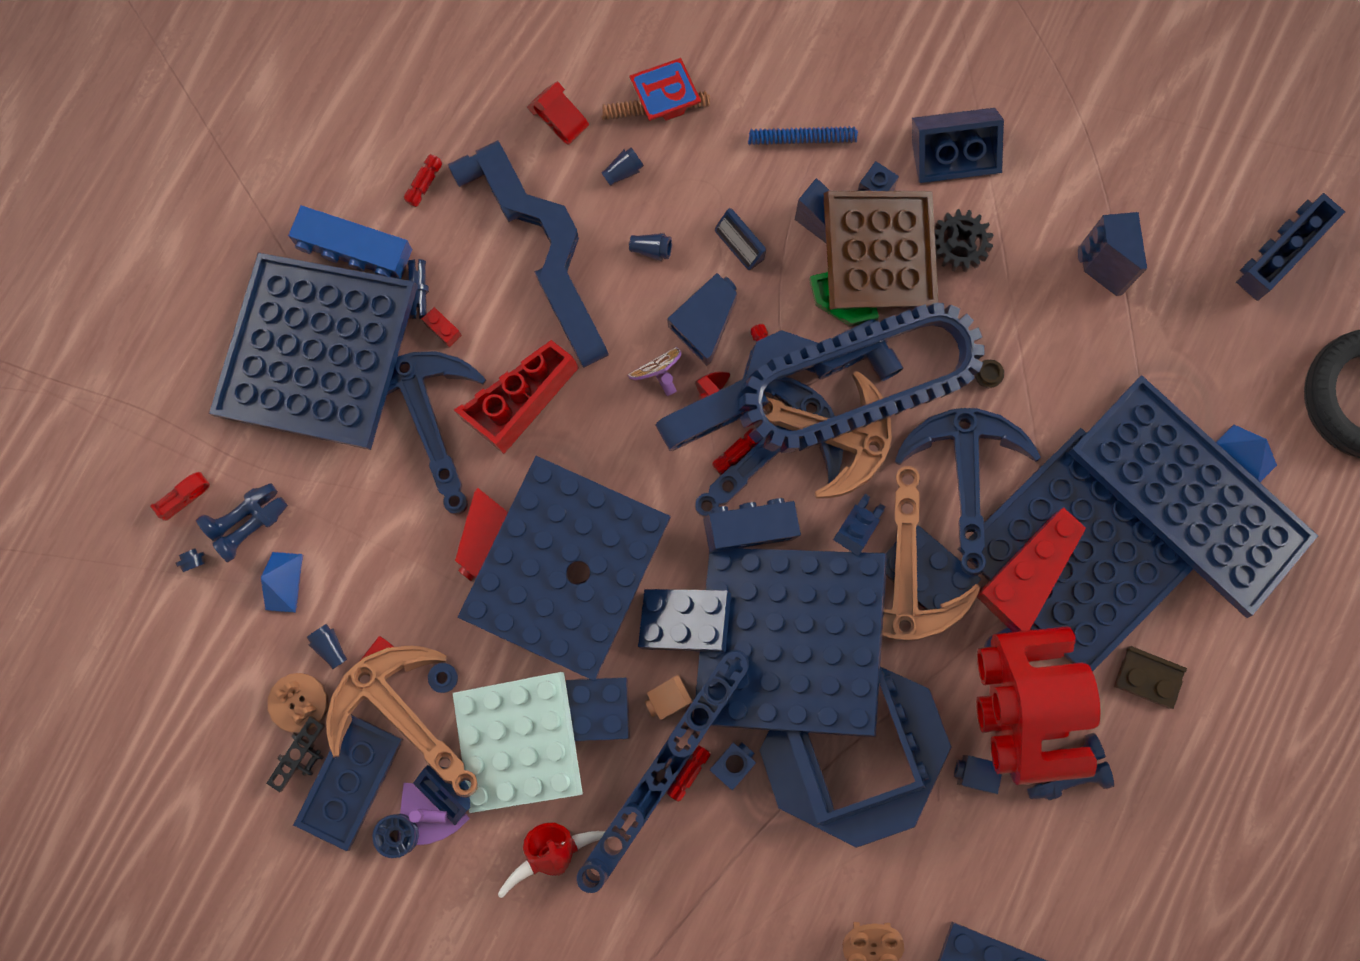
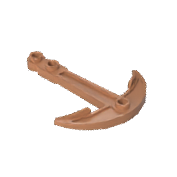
[763,371,892,498]
[882,466,980,641]
[326,645,478,797]

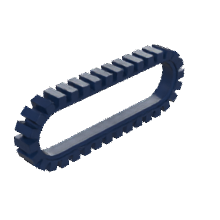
[738,303,985,453]

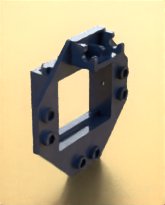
[759,666,952,848]

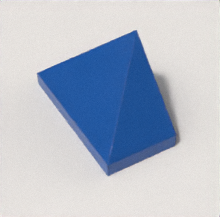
[1216,425,1277,482]
[261,552,303,613]

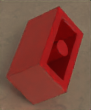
[422,307,462,348]

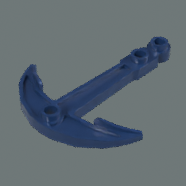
[387,351,486,514]
[695,377,843,518]
[895,408,1041,576]

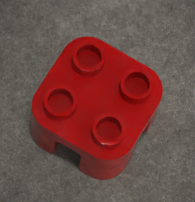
[976,626,1101,785]

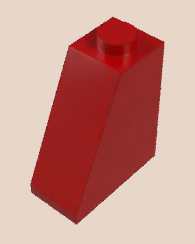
[455,488,508,582]

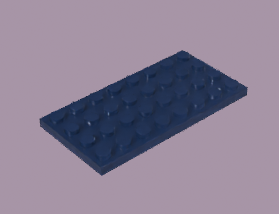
[1068,375,1318,618]

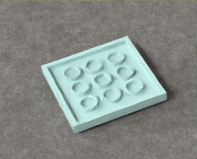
[453,672,583,813]

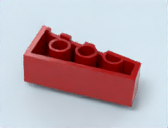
[454,340,579,454]
[977,507,1086,632]

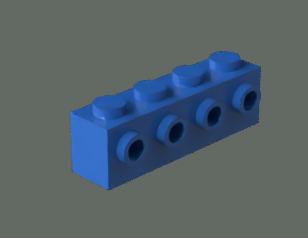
[288,205,413,279]

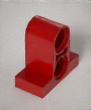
[527,81,589,145]

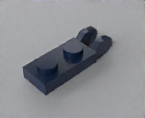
[833,494,886,556]

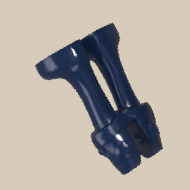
[196,483,288,563]
[1027,733,1114,800]

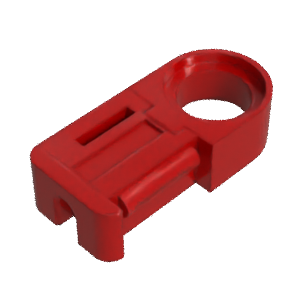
[150,472,210,521]

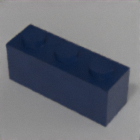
[703,498,801,553]

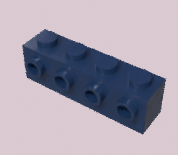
[1236,193,1346,301]

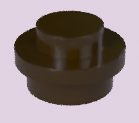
[975,359,1004,388]

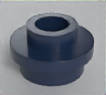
[175,548,205,572]
[428,663,458,693]

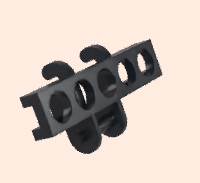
[266,716,325,793]

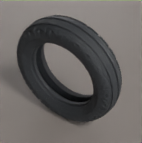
[1304,330,1360,458]

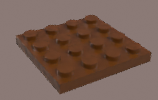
[823,191,939,309]

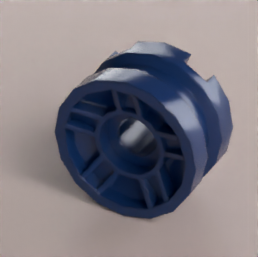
[372,813,419,858]

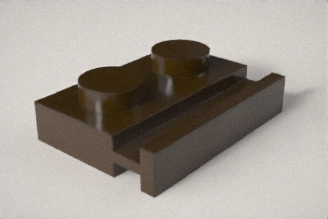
[1114,646,1188,709]

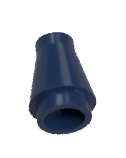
[601,147,644,186]
[629,233,672,261]
[307,624,347,669]

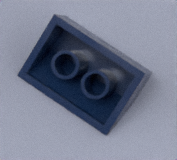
[912,107,1004,183]
[1078,212,1147,296]

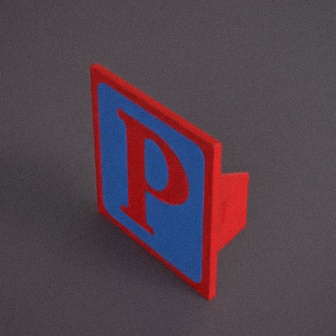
[629,58,701,121]

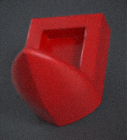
[695,371,730,400]

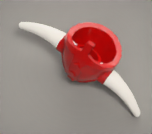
[498,823,613,898]

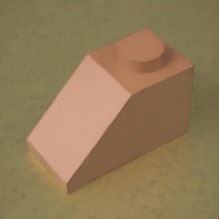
[645,675,692,720]

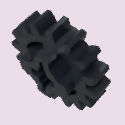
[935,209,994,272]

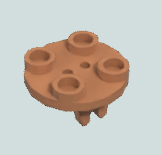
[268,673,329,733]
[842,922,905,961]

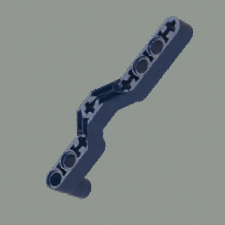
[448,140,609,368]
[655,319,904,451]
[577,650,749,893]

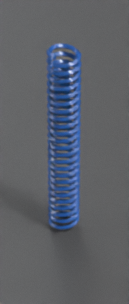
[748,126,858,145]

